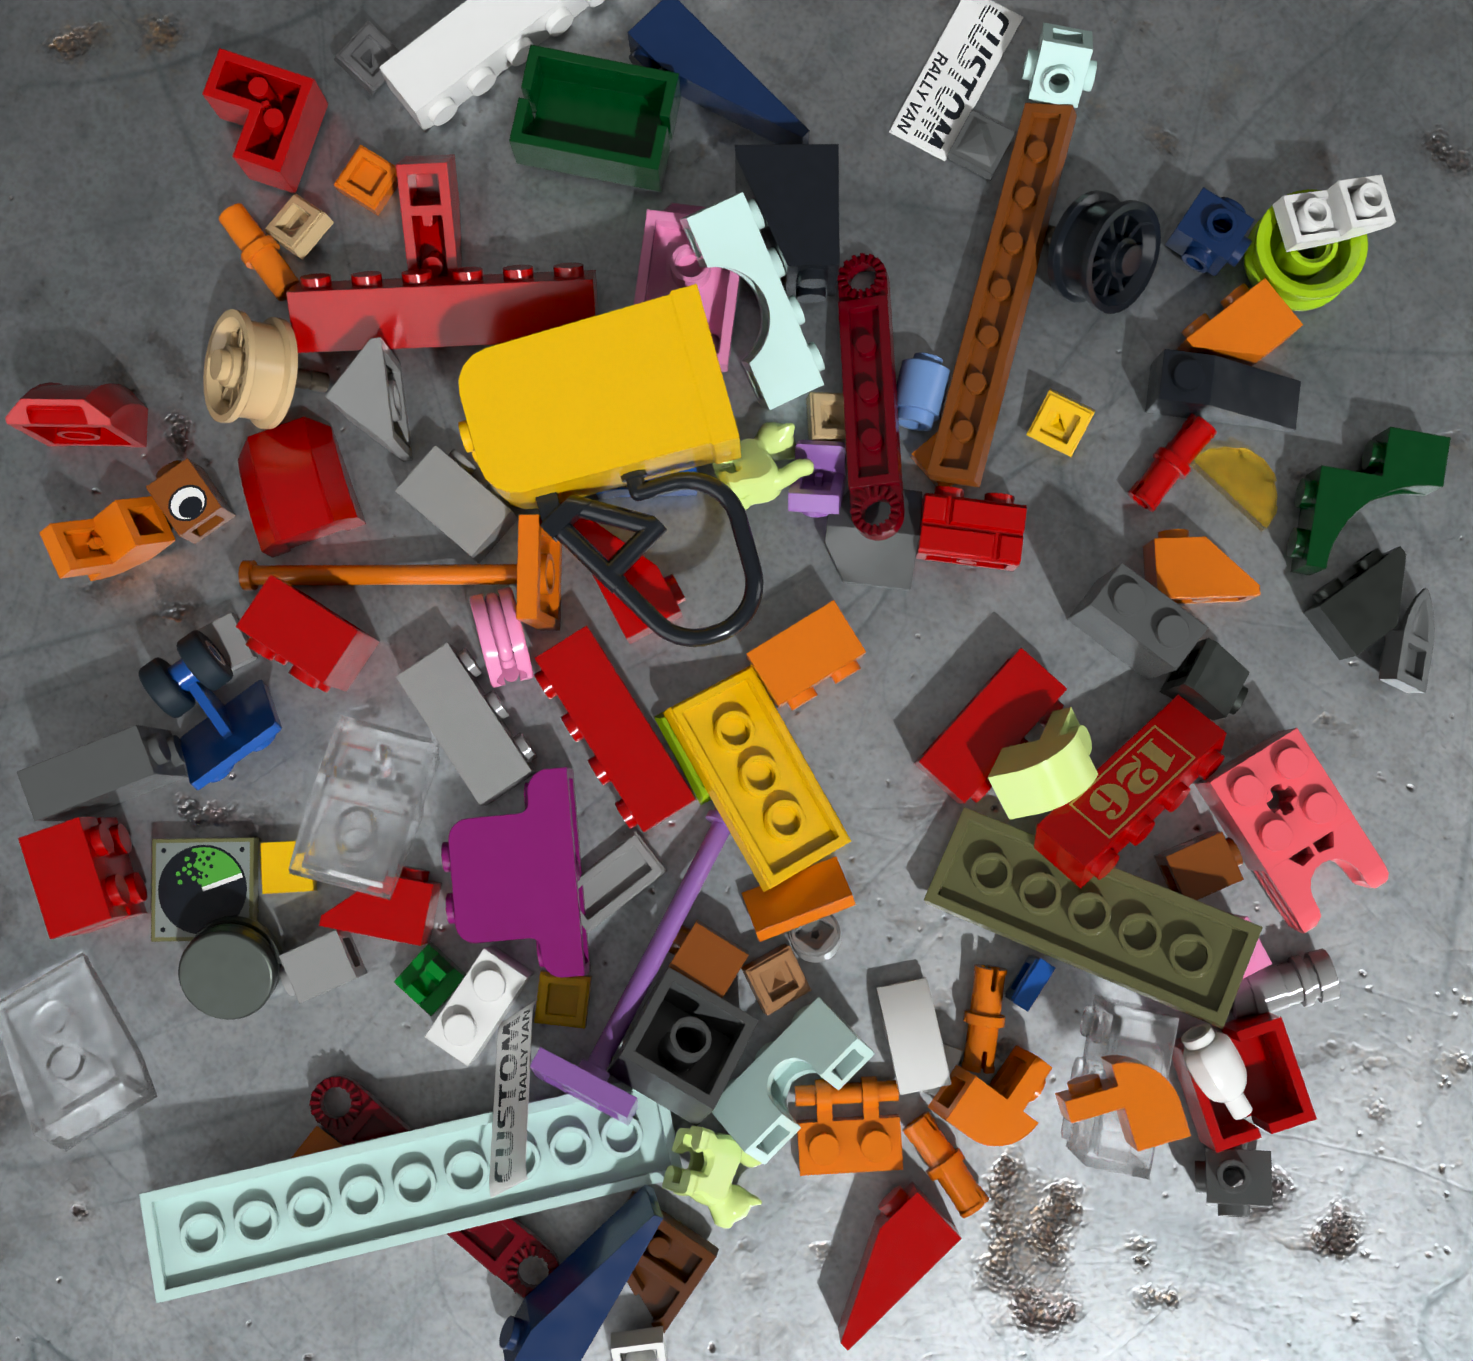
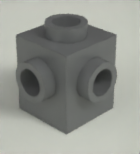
[1195,1142,1273,1217]

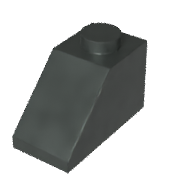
[1159,638,1250,720]

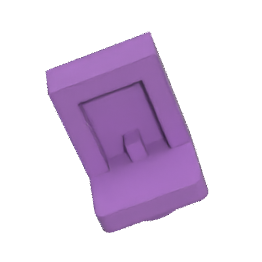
[788,440,846,518]

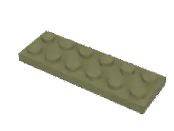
[924,807,1263,1029]

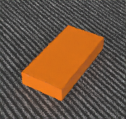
[741,856,856,942]

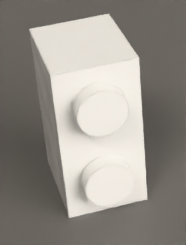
[425,944,534,1066]

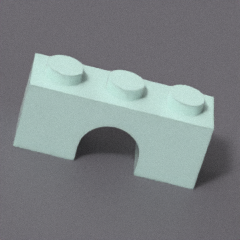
[712,997,875,1165]

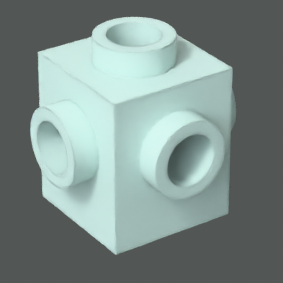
[1021,22,1097,108]

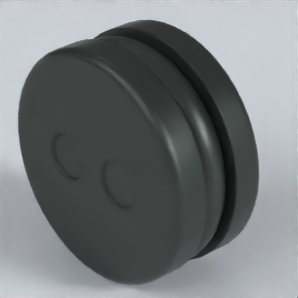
[178,916,283,1020]

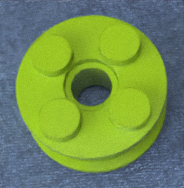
[1244,189,1368,311]

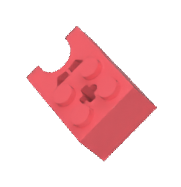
[1194,728,1389,934]

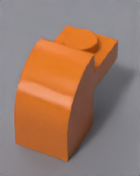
[39,496,176,581]
[928,1045,1053,1146]
[1055,1055,1191,1151]

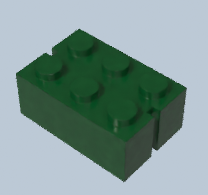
[509,44,681,192]

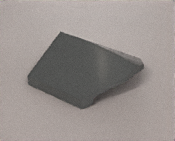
[825,489,922,591]

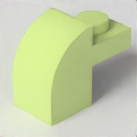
[988,707,1098,820]

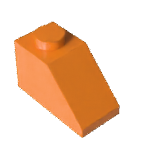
[1143,529,1260,604]

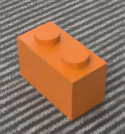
[746,600,866,711]

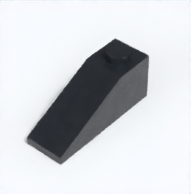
[1145,349,1301,432]

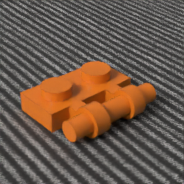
[795,1076,903,1176]

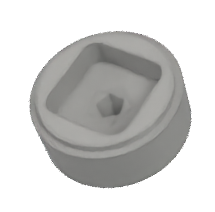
[789,914,841,963]

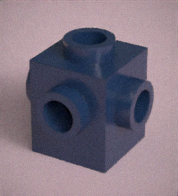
[1165,187,1255,276]

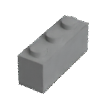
[395,643,537,806]

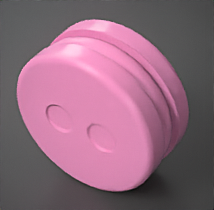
[470,587,534,688]

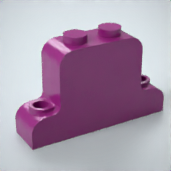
[441,767,591,978]

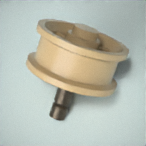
[203,309,330,429]

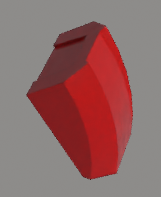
[5,382,148,447]
[238,416,366,558]

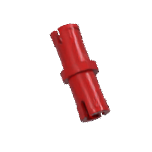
[1127,414,1217,512]

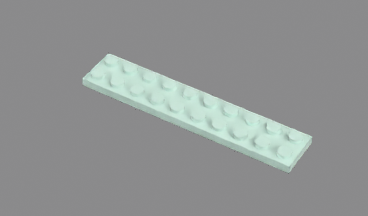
[139,1081,682,1303]

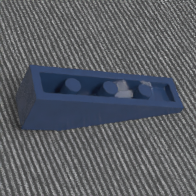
[627,0,810,144]
[499,1185,663,1361]

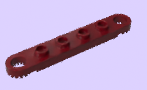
[837,253,905,541]
[309,1075,560,1299]

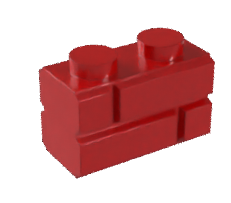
[916,486,1027,571]

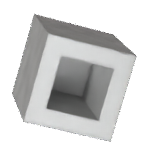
[279,930,367,1004]

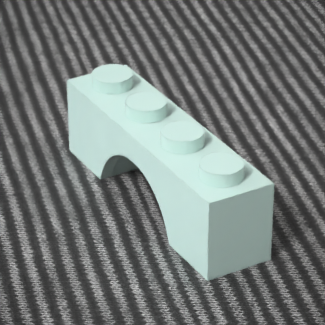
[679,192,825,410]

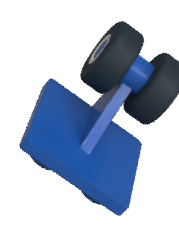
[138,630,282,790]

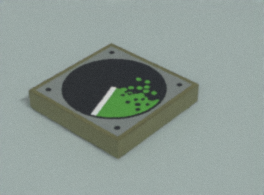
[151,837,259,942]

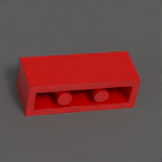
[914,648,1067,804]

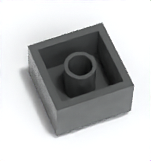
[607,967,759,1126]

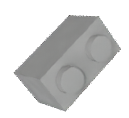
[395,445,518,563]

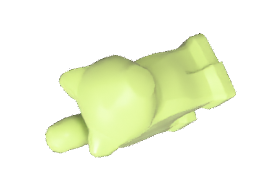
[711,422,814,510]
[662,1125,762,1228]

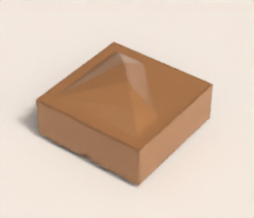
[741,943,812,1016]

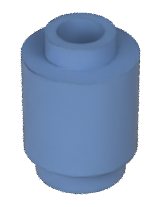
[896,352,951,431]

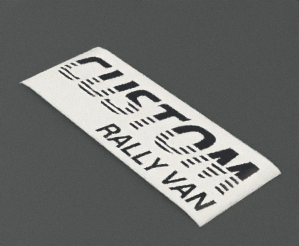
[889,0,1024,161]
[489,1001,536,1198]

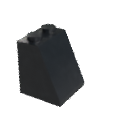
[735,144,840,303]

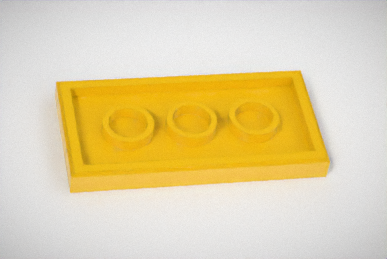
[663,665,851,892]

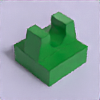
[394,942,466,1016]

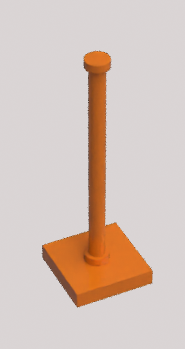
[238,514,562,631]

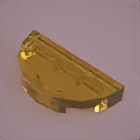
[1190,447,1278,532]

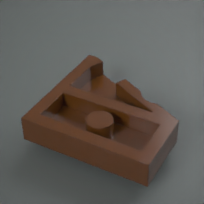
[623,1190,719,1333]

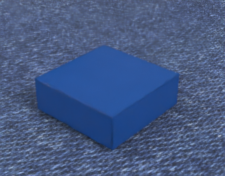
[1004,954,1056,1012]

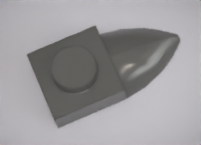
[1379,588,1435,693]

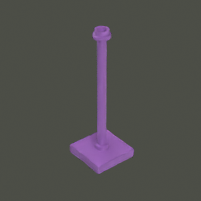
[530,807,731,1126]

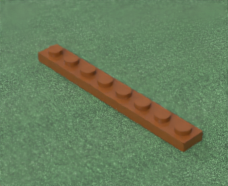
[927,103,1077,488]

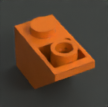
[1176,278,1303,366]

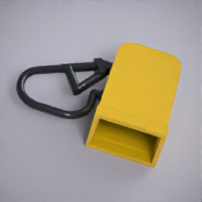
[458,284,764,647]

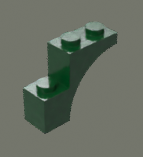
[1287,427,1451,576]

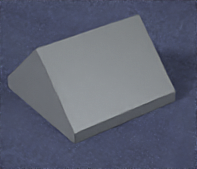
[325,337,413,462]

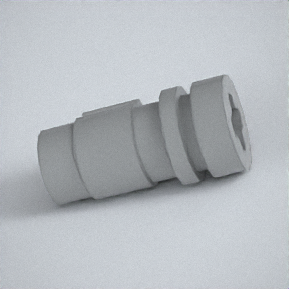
[1230,948,1340,1019]

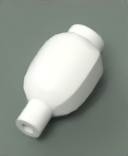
[1181,1023,1253,1120]

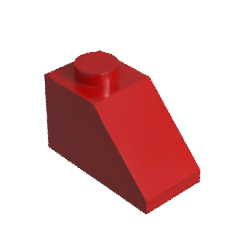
[319,865,442,946]

